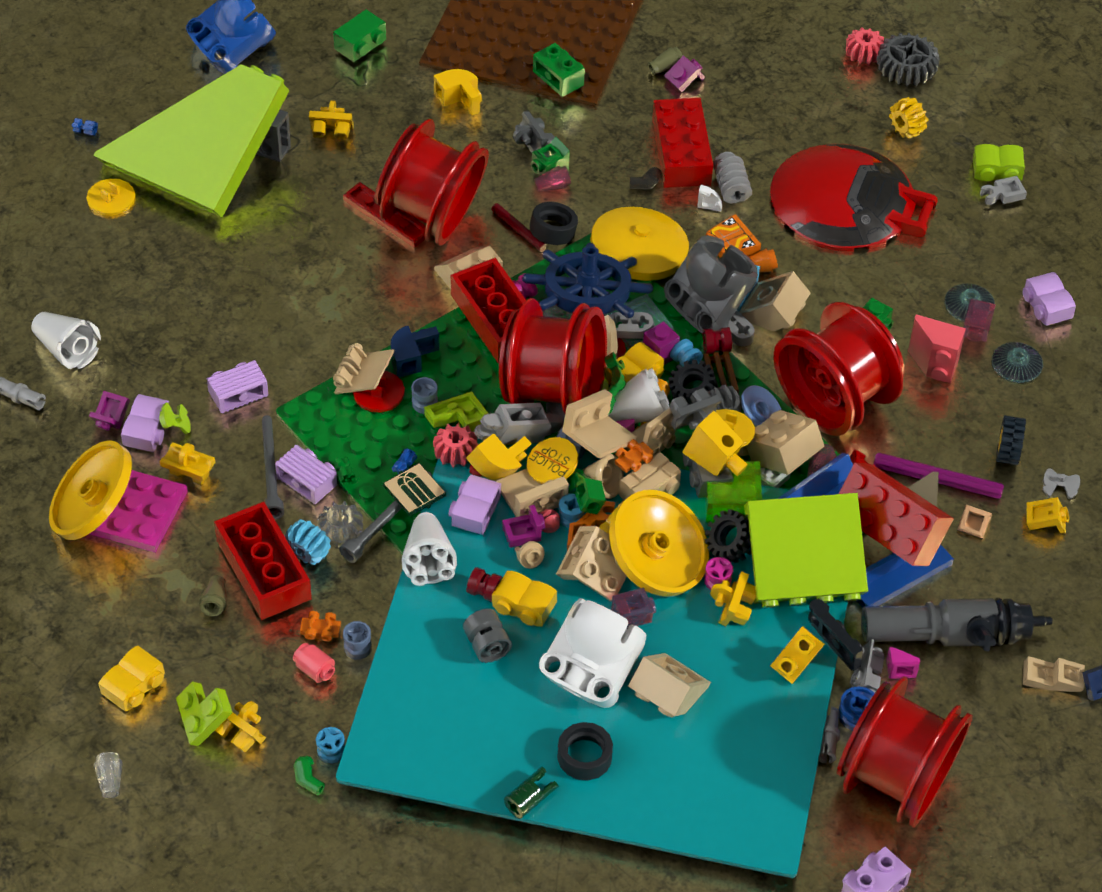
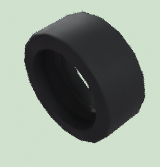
[530,202,578,245]
[557,722,613,780]

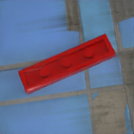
[343,182,426,248]

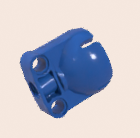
[186,0,276,74]

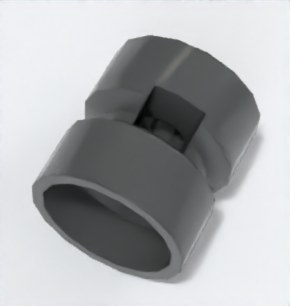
[463,609,512,663]

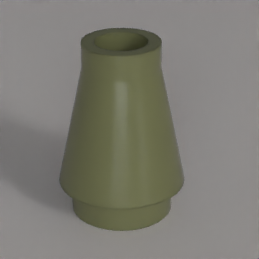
[648,47,683,75]
[199,575,226,616]

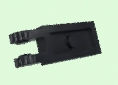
[808,598,863,671]

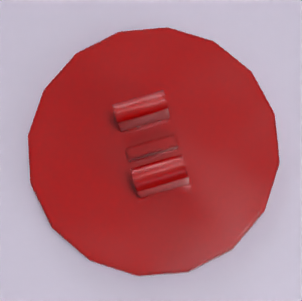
[353,371,405,413]

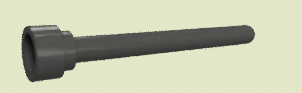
[262,415,284,520]
[339,471,432,563]

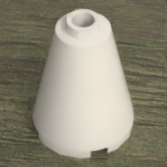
[31,312,101,369]

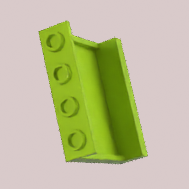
[744,493,868,608]

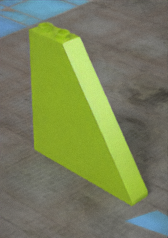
[93,64,290,218]

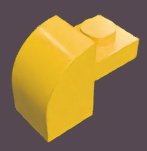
[434,69,482,116]
[466,433,532,481]

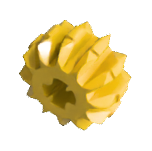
[889,97,929,138]

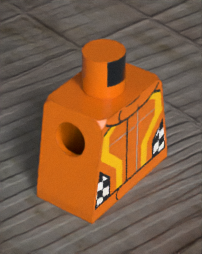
[706,214,761,258]

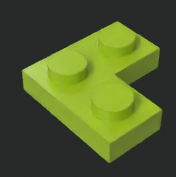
[423,392,489,432]
[176,681,232,746]

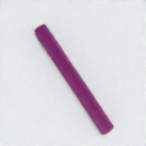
[873,452,1004,499]

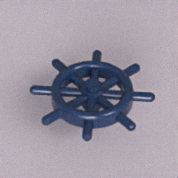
[522,243,653,318]

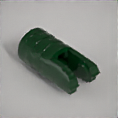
[504,766,559,818]

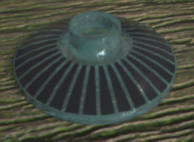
[945,284,995,323]
[992,342,1043,383]

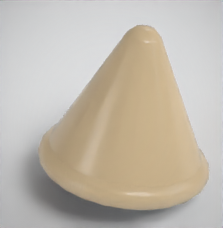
[582,454,624,499]

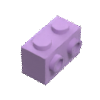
[842,847,911,892]

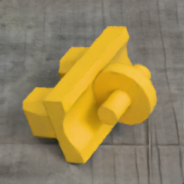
[309,100,354,140]
[160,442,215,485]
[710,571,756,626]
[770,626,825,684]
[215,701,266,752]

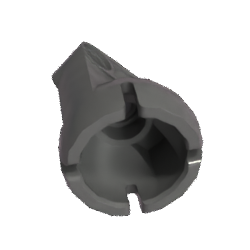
[664,235,758,333]

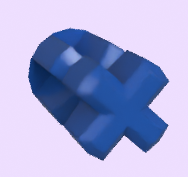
[72,118,98,136]
[392,449,417,476]

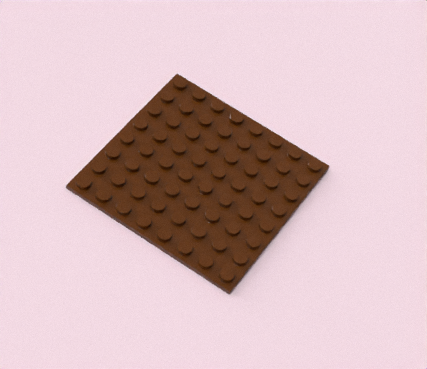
[419,0,642,107]

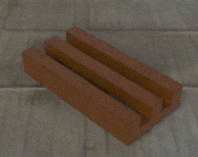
[703,351,739,393]

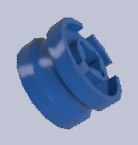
[839,686,874,731]

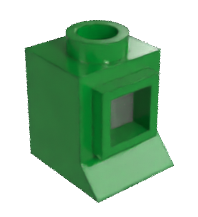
[531,136,570,181]

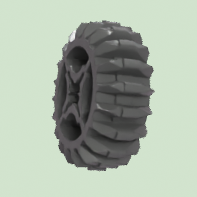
[877,33,940,86]

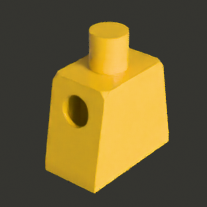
[682,411,748,477]

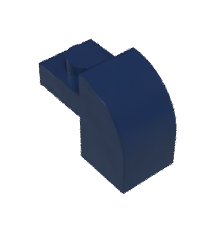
[391,326,440,378]

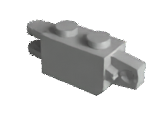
[474,403,563,445]

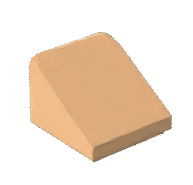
[957,504,992,539]

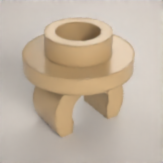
[515,541,544,569]

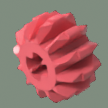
[846,27,884,65]
[433,422,478,468]

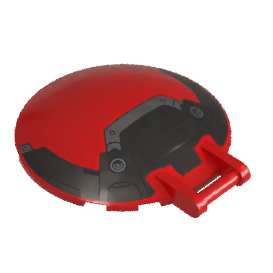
[770,144,938,252]

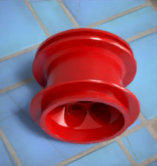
[374,119,489,246]
[499,298,607,414]
[773,302,904,436]
[836,676,973,828]

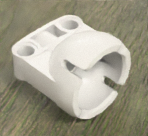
[539,598,646,708]

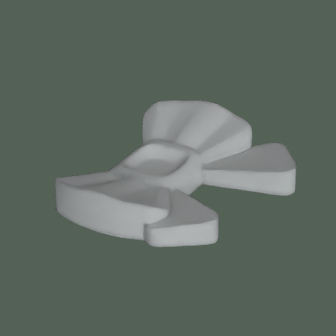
[1042,468,1080,499]

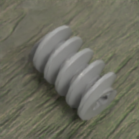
[713,152,752,204]

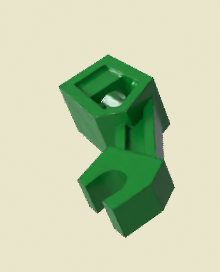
[566,469,606,514]

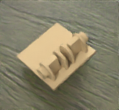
[333,343,394,394]

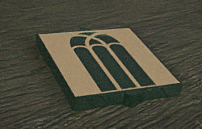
[383,463,446,516]

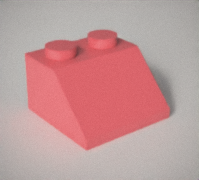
[908,314,966,384]

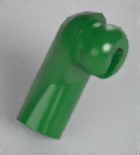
[294,755,325,796]

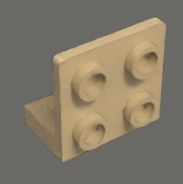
[562,389,637,458]
[624,408,676,464]
[496,469,569,517]
[556,526,627,601]

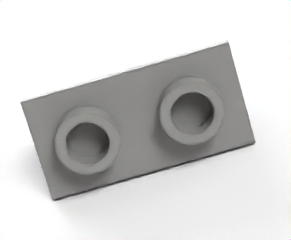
[850,639,885,693]

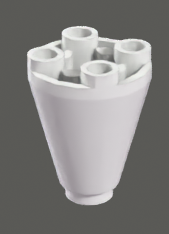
[608,368,670,424]
[402,512,457,586]

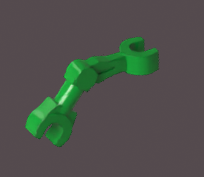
[604,352,626,415]

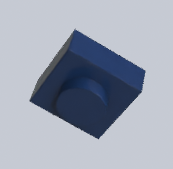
[1082,665,1102,701]

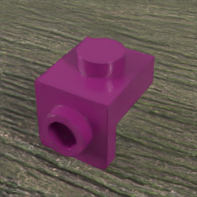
[664,55,705,92]
[89,391,130,431]
[502,505,545,548]

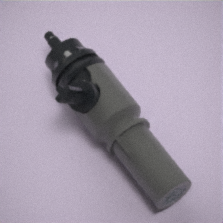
[861,597,1053,651]

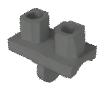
[513,111,555,153]
[669,388,721,430]

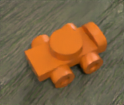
[615,439,654,473]
[300,611,341,642]

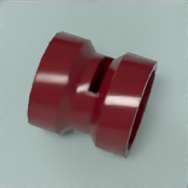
[702,327,732,354]
[466,567,503,602]

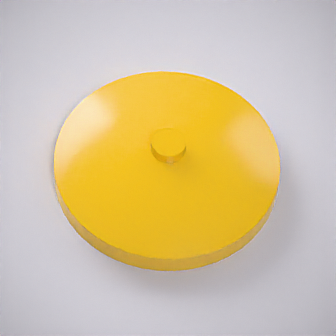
[590,207,689,281]
[49,440,132,540]
[609,490,709,597]

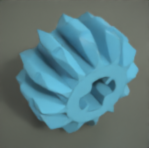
[285,519,331,565]

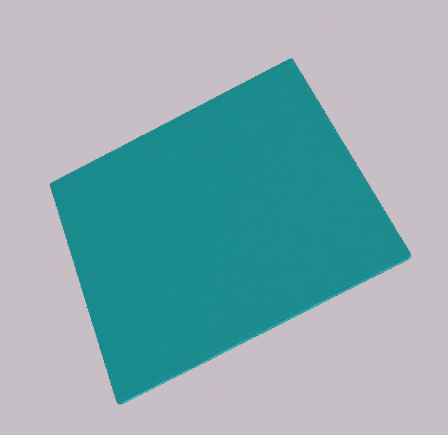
[336,426,848,878]

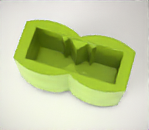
[973,144,1025,181]

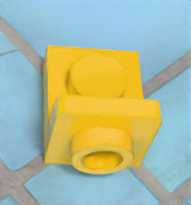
[1026,497,1069,534]

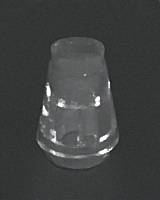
[93,752,123,798]

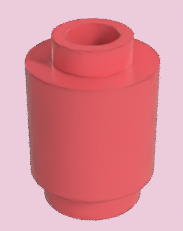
[293,643,335,683]

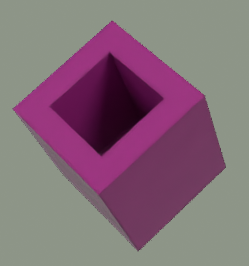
[643,321,680,365]

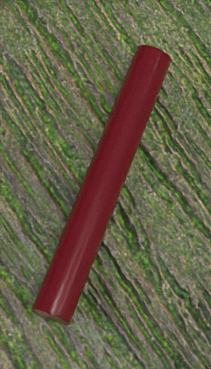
[491,203,547,252]

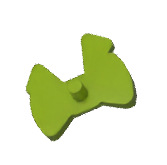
[159,402,191,435]

